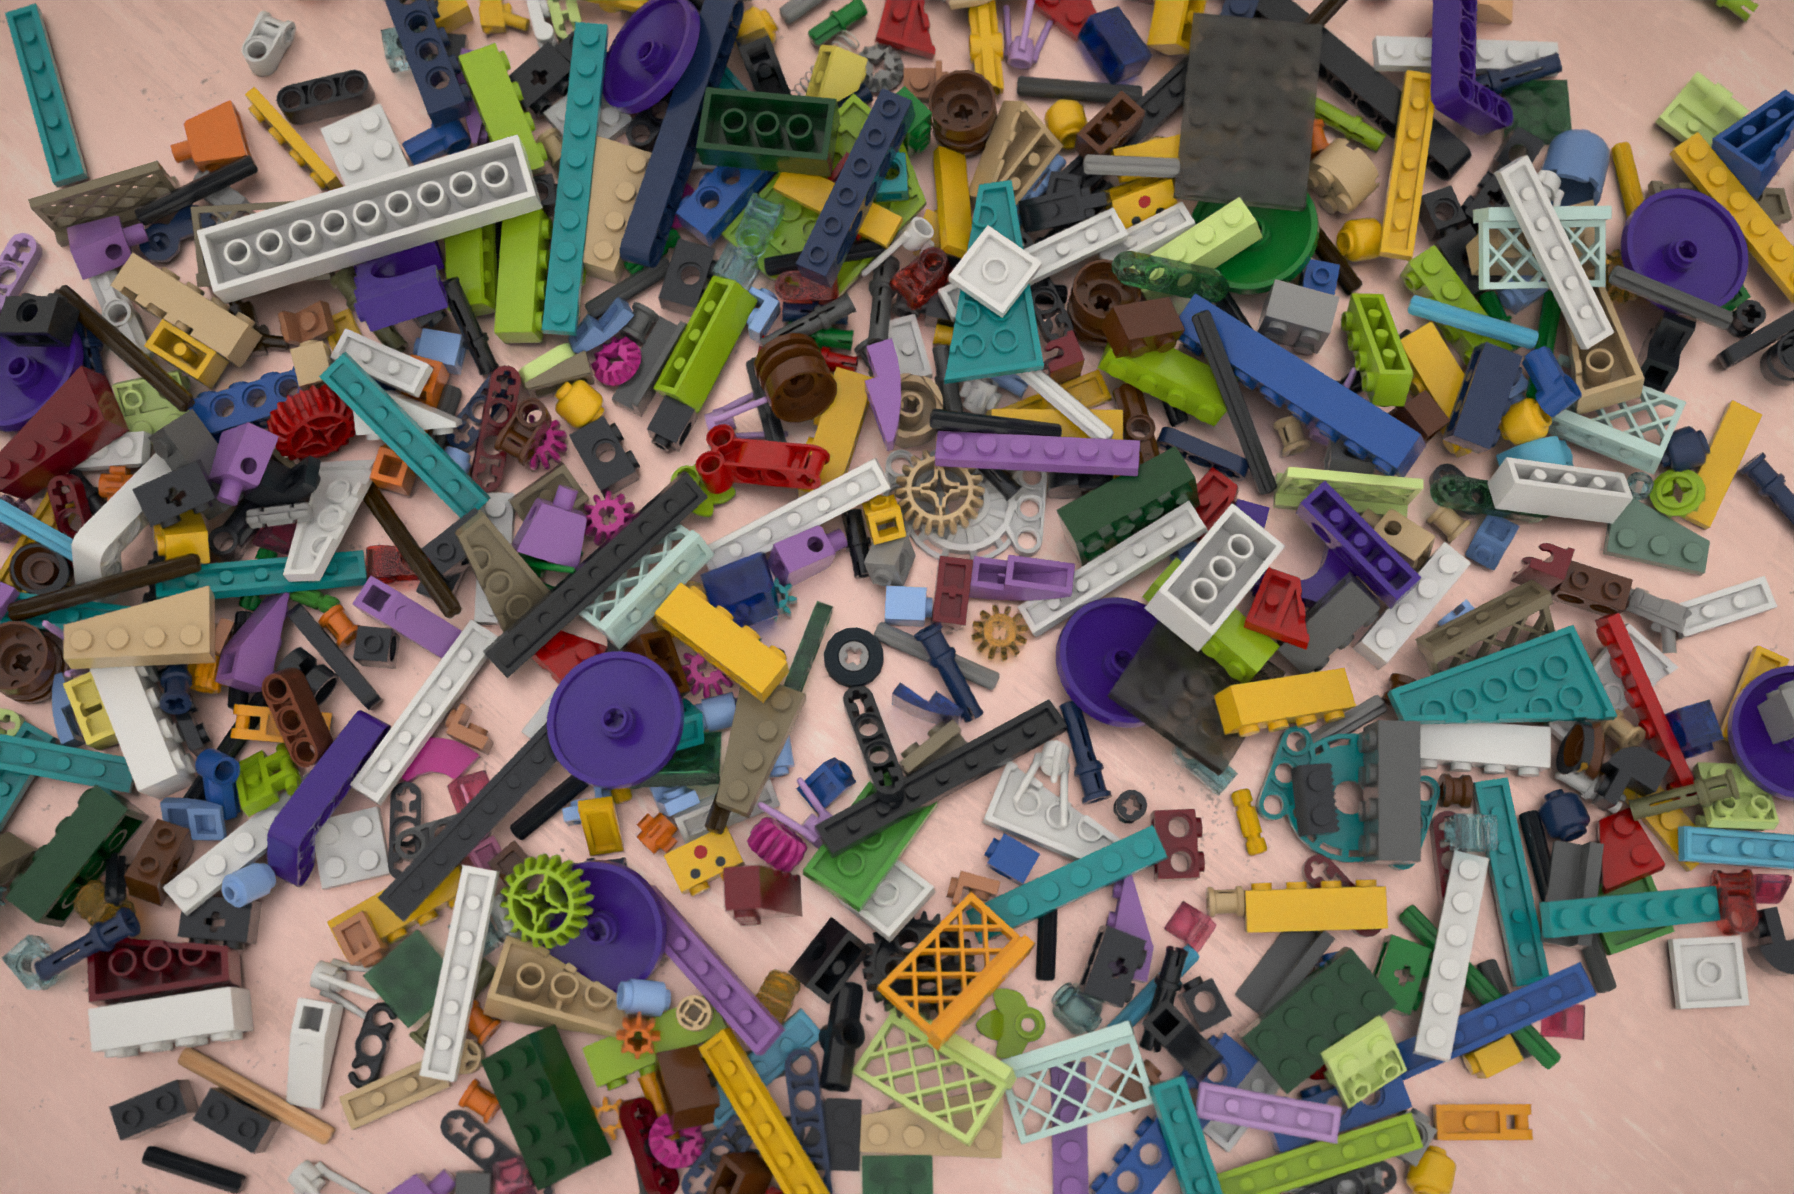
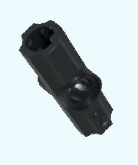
[819,982,865,1092]

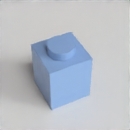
[413,328,466,375]
[885,586,933,627]

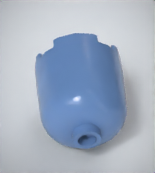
[1541,129,1610,206]

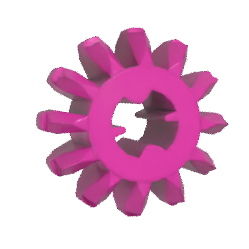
[515,414,568,470]
[584,491,635,546]
[682,652,734,699]
[747,817,807,872]

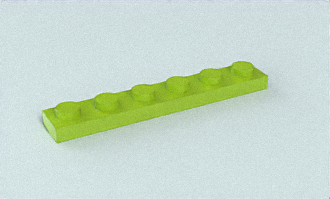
[1217,1112,1423,1194]

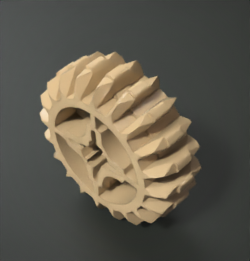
[895,449,985,537]

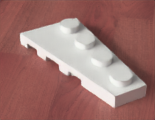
[283,460,375,582]
[1543,623,1679,742]
[983,761,1121,861]

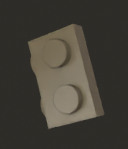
[508,462,589,521]
[900,719,967,776]

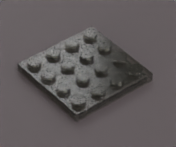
[1107,620,1286,776]

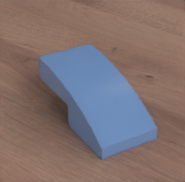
[568,296,634,354]
[52,672,86,748]
[160,797,227,840]

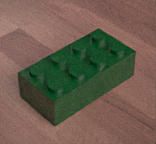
[696,87,840,177]
[1057,446,1200,566]
[5,785,150,927]
[1237,946,1397,1094]
[481,1024,613,1191]

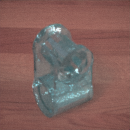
[735,192,785,259]

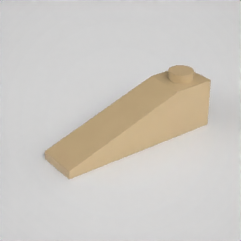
[483,935,629,1037]

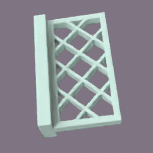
[1473,206,1612,290]
[1548,353,1686,475]
[578,524,714,650]
[1001,1020,1153,1145]

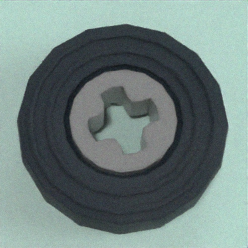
[824,627,884,688]

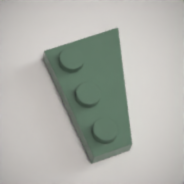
[1603,498,1710,576]

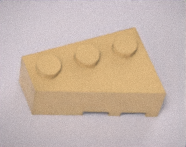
[969,101,1063,206]

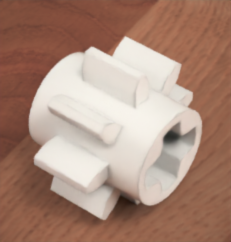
[959,378,1002,415]

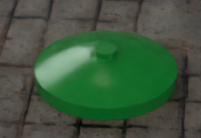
[1192,169,1320,295]

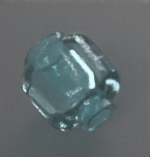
[1051,982,1103,1034]

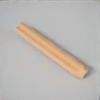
[178,1048,335,1144]

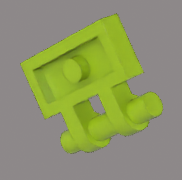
[236,743,302,817]

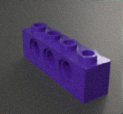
[1296,481,1422,609]

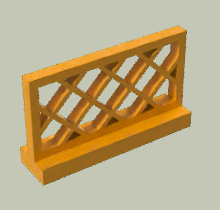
[877,892,1035,1051]

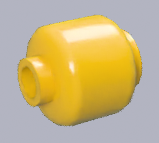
[734,6,779,50]
[1044,99,1088,149]
[1336,217,1382,262]
[554,380,605,429]
[1498,398,1552,446]
[1406,1145,1457,1194]

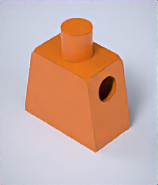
[171,100,252,173]

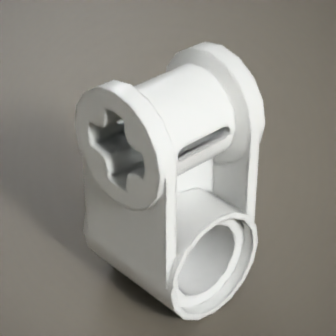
[242,11,296,77]

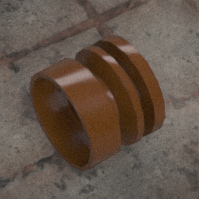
[929,70,997,156]
[1066,259,1141,347]
[754,333,837,423]
[0,621,68,704]

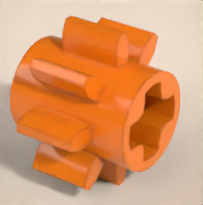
[98,466,134,501]
[636,812,678,855]
[616,1011,661,1059]

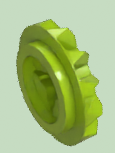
[1650,469,1706,518]

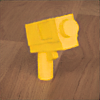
[478,0,530,35]

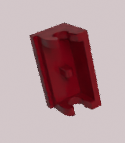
[1043,330,1085,385]
[1511,543,1575,591]
[931,556,973,630]

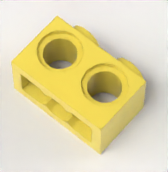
[63,671,119,751]

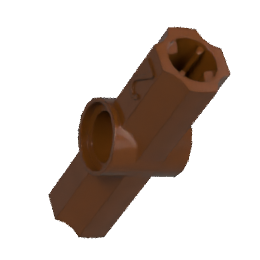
[1112,383,1160,465]

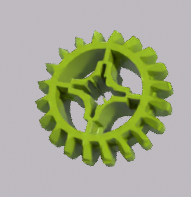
[500,853,594,949]

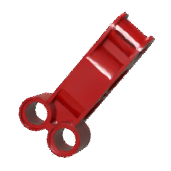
[695,424,830,494]

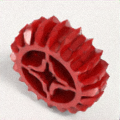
[267,384,356,461]

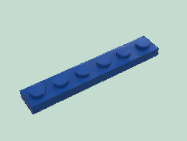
[1396,962,1597,1081]

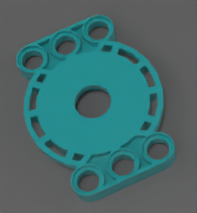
[1256,726,1440,871]

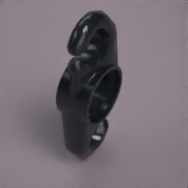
[348,1002,397,1088]

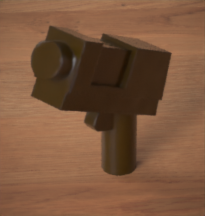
[228,299,289,361]

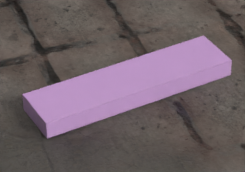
[1195,1082,1342,1144]

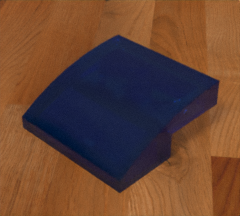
[700,552,780,628]
[892,682,964,726]

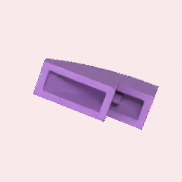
[865,338,901,451]
[969,555,1075,601]

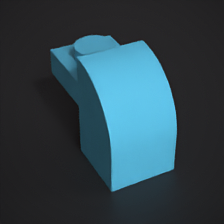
[1496,436,1574,467]

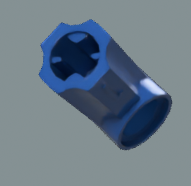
[401,119,472,165]
[1522,346,1582,417]
[195,748,241,820]

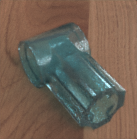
[1172,734,1238,796]

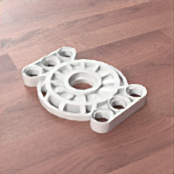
[880,449,1047,560]

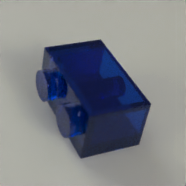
[1077,6,1153,85]

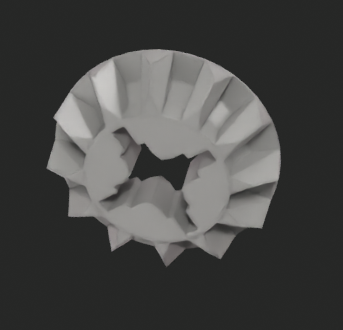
[859,42,904,93]

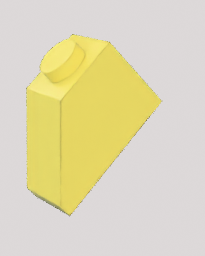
[805,45,868,102]

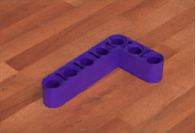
[1430,0,1514,136]
[267,710,391,888]

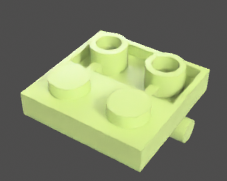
[1655,71,1749,148]
[112,369,190,445]
[1692,762,1779,831]
[1320,1015,1407,1108]

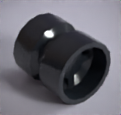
[1760,332,1794,386]
[275,647,339,707]

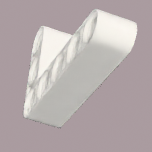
[71,453,180,604]

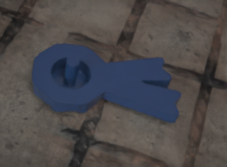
[139,204,216,263]

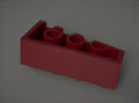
[0,365,129,501]
[723,865,802,926]
[86,933,242,1007]

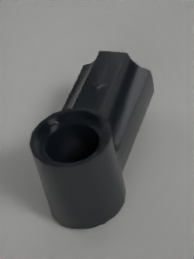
[208,498,264,562]

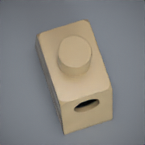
[1361,508,1436,572]

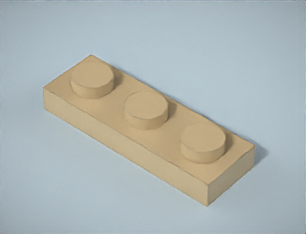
[339,1061,452,1130]

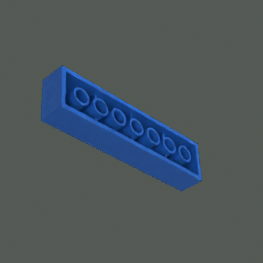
[1178,293,1426,477]

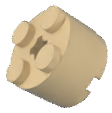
[1301,138,1380,214]
[895,373,943,449]

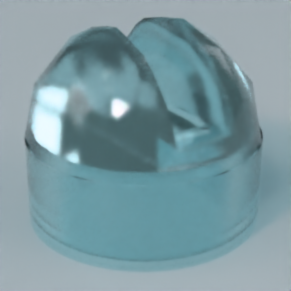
[1627,472,1654,500]

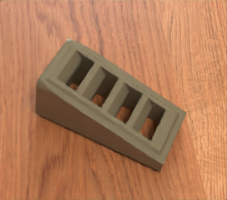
[525,351,595,399]

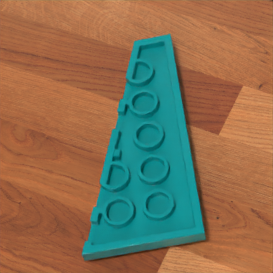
[944,180,1044,384]
[1387,625,1618,724]

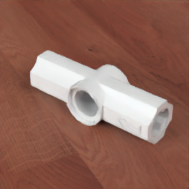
[89,268,155,367]

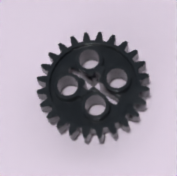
[862,911,975,1020]

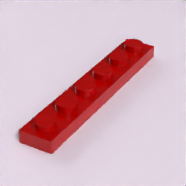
[1595,613,1697,807]

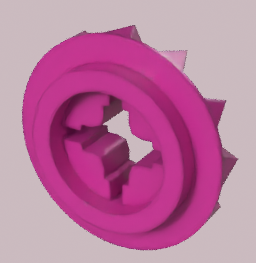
[591,336,641,386]
[649,1113,706,1169]

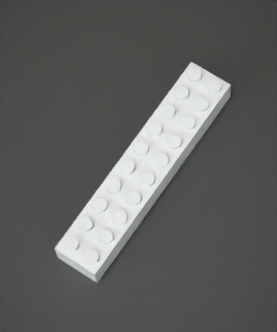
[197,134,542,304]

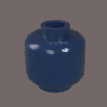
[1660,426,1710,472]
[1538,789,1590,842]

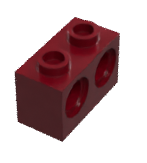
[1150,809,1205,882]

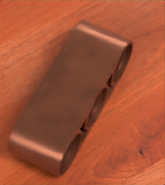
[261,667,334,768]

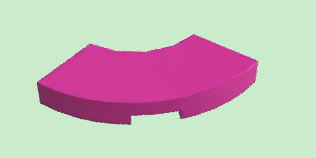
[402,738,481,782]

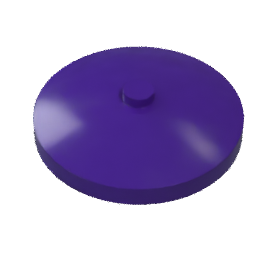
[602,0,700,114]
[1621,188,1748,316]
[0,329,83,432]
[1056,597,1188,728]
[547,651,684,789]
[1727,666,1794,801]
[542,860,667,993]

